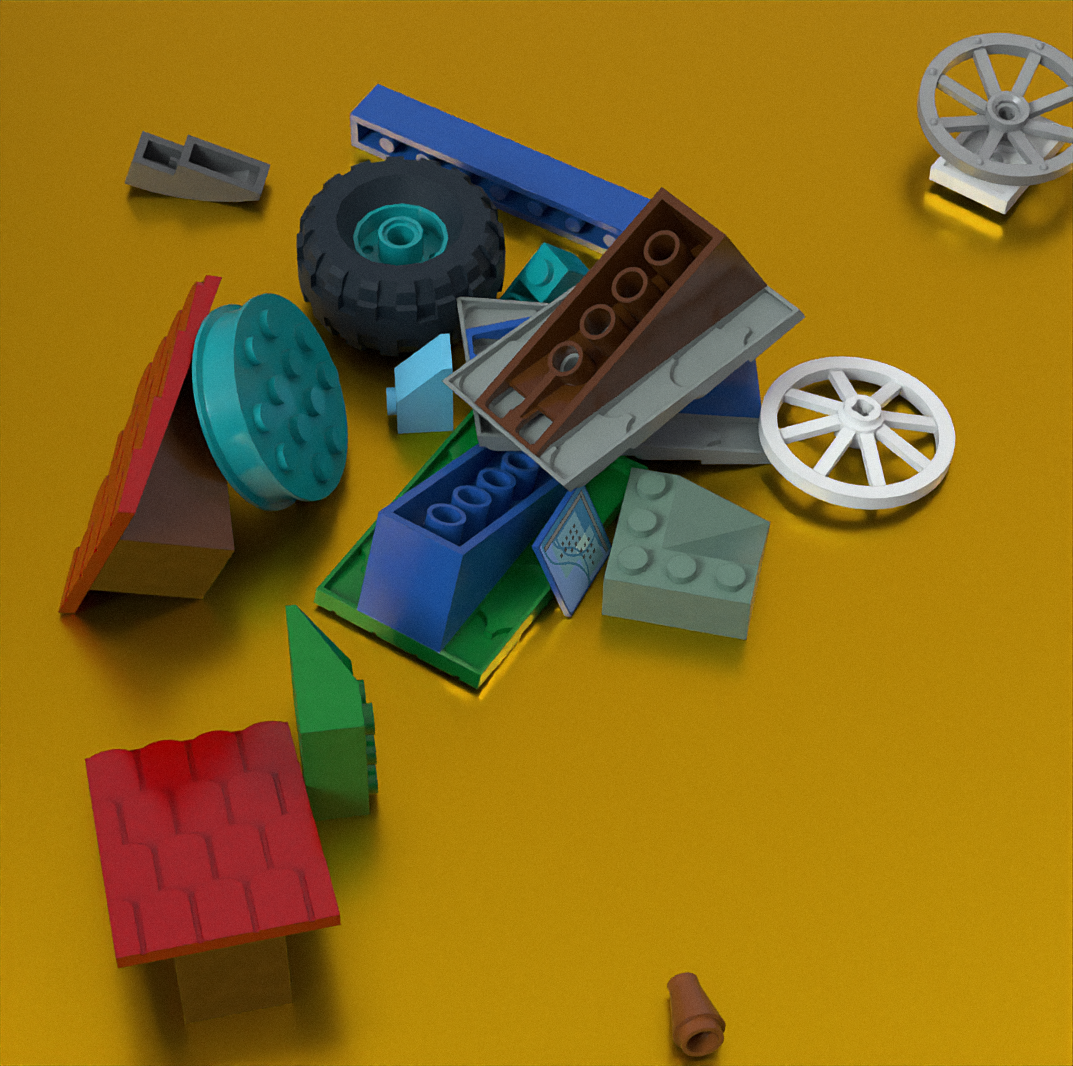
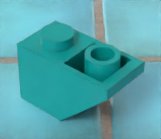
[500,242,589,303]

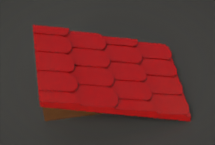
[58,275,235,614]
[85,721,341,1024]

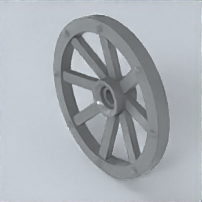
[917,33,1073,186]

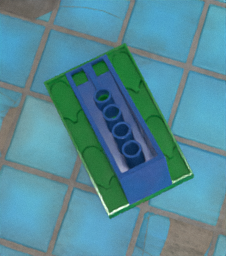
[314,409,648,689]

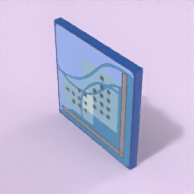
[532,485,612,617]

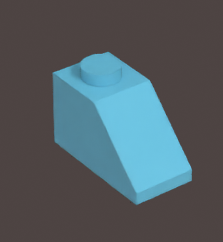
[386,334,453,434]

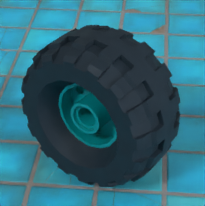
[296,156,506,357]

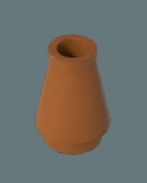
[667,972,726,1057]

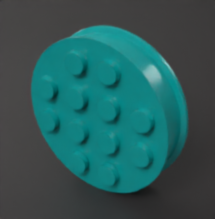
[192,293,348,511]

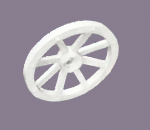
[758,356,955,510]

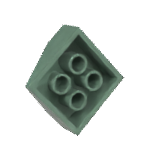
[602,467,770,640]

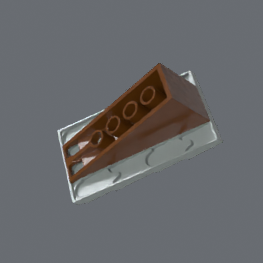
[442,187,805,492]

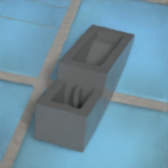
[125,131,270,202]

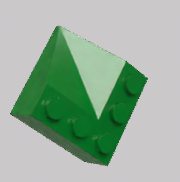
[285,605,378,821]

